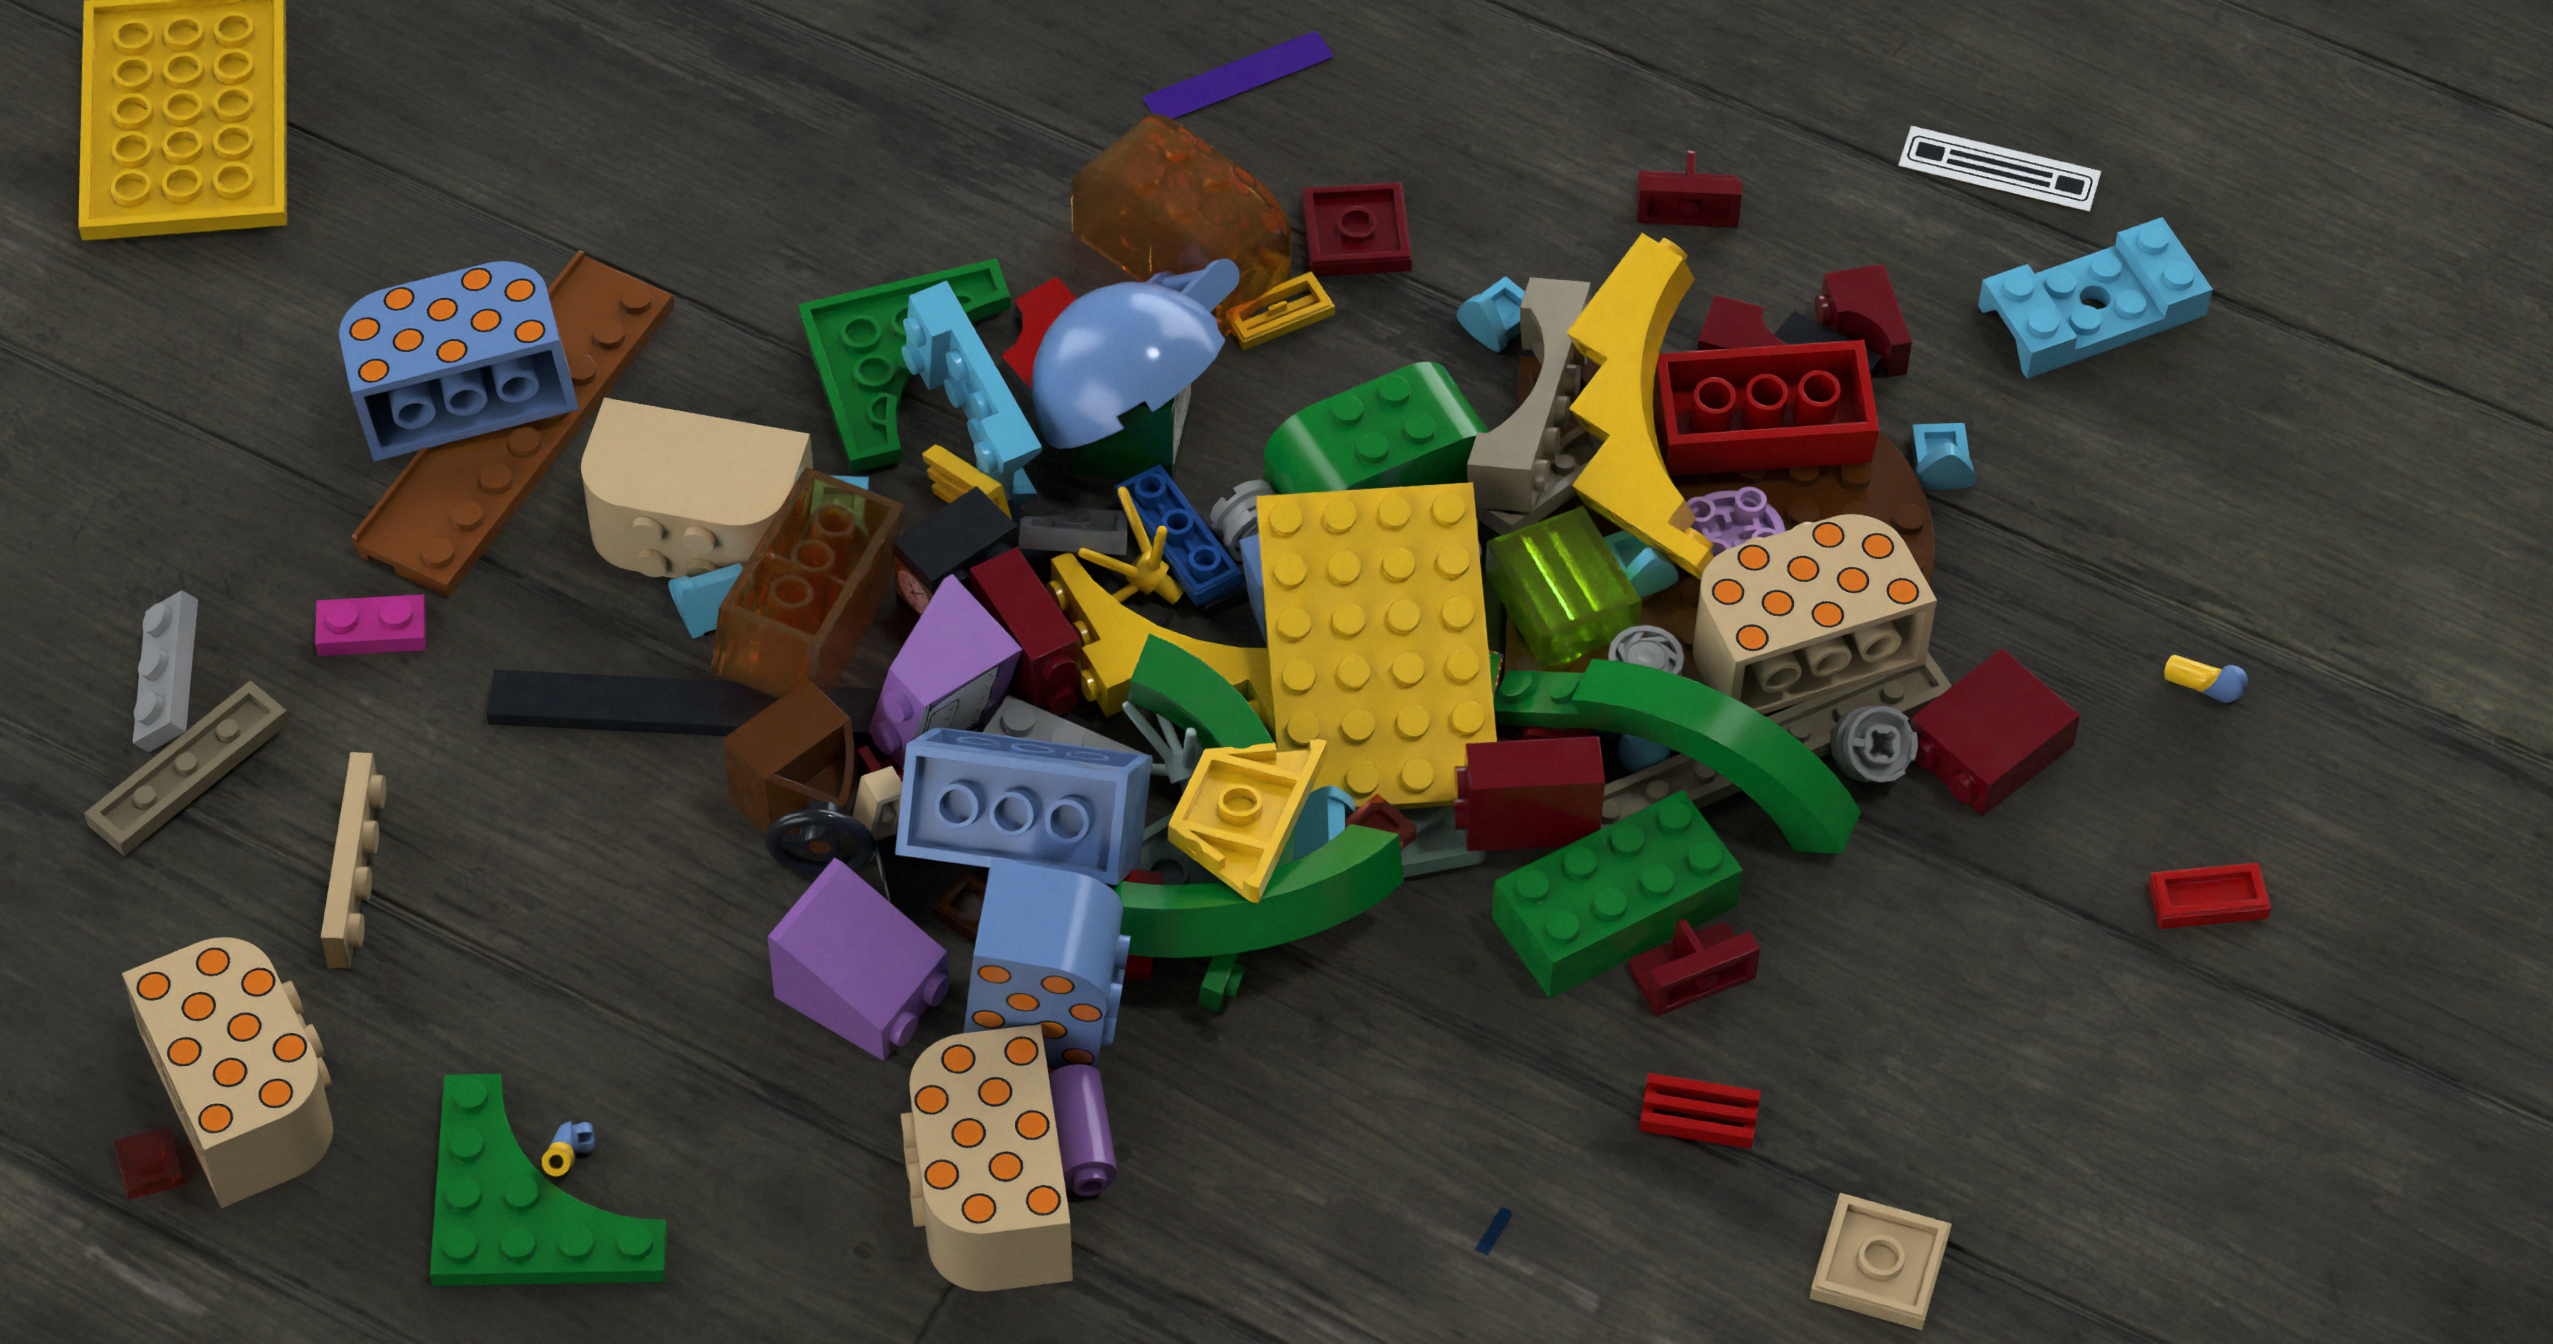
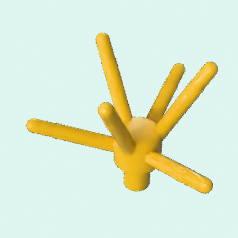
[1071,486,1184,605]

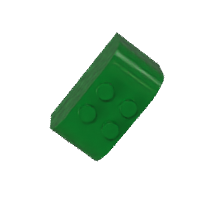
[1263,362,1490,495]

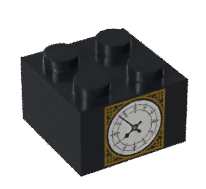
[892,486,1018,624]

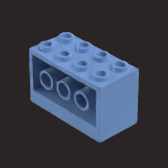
[895,726,1152,885]

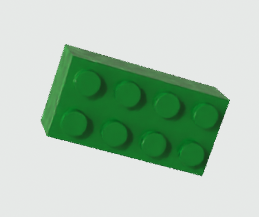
[1491,790,1743,999]

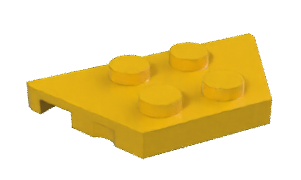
[1168,739,1327,904]

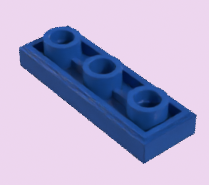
[1115,464,1242,606]

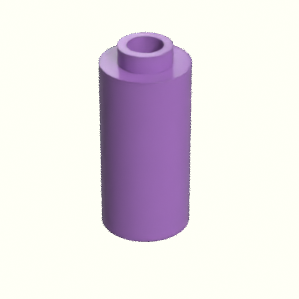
[1049,1064,1118,1196]

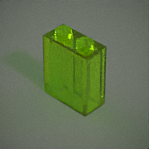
[1485,506,1642,668]

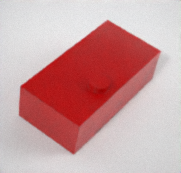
[1653,340,1879,476]

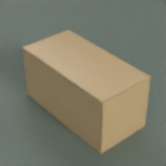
[852,766,902,841]

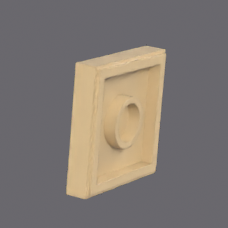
[1809,1193,1952,1330]

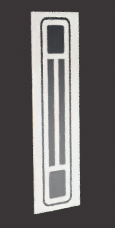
[1898,126,2101,212]

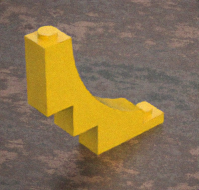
[1566,233,1714,580]

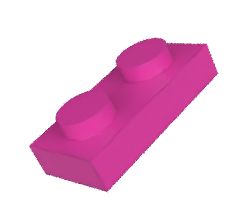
[315,594,427,656]

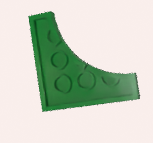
[798,258,1011,474]
[430,1074,668,1286]

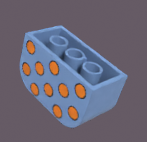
[339,261,579,461]
[964,859,1131,1075]

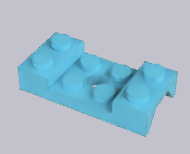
[1978,217,2213,379]
[902,281,1042,506]

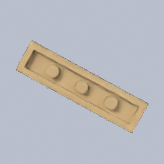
[321,752,386,969]

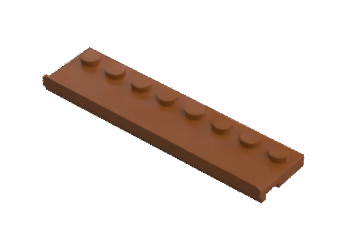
[352,250,674,598]

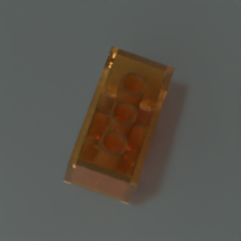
[1071,114,1291,338]
[712,467,905,699]

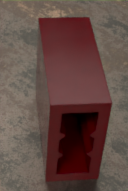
[970,547,1082,716]
[1910,648,2081,816]
[1453,736,1605,852]

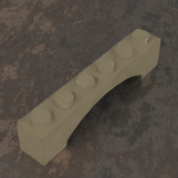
[1467,277,1592,513]

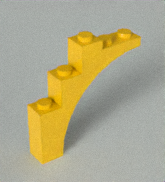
[1046,552,1275,743]

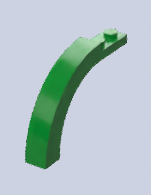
[1127,633,1295,1012]
[1493,659,1861,854]
[1104,824,1404,958]

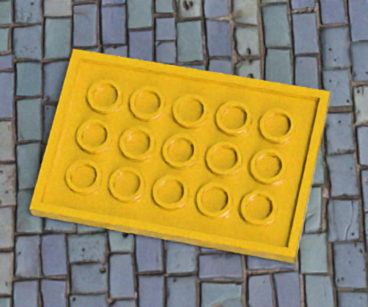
[78,0,287,241]
[1256,482,1497,812]

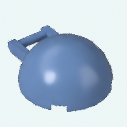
[1031,259,1240,449]

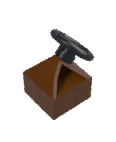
[723,678,876,877]

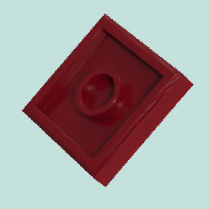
[1302,182,1412,277]

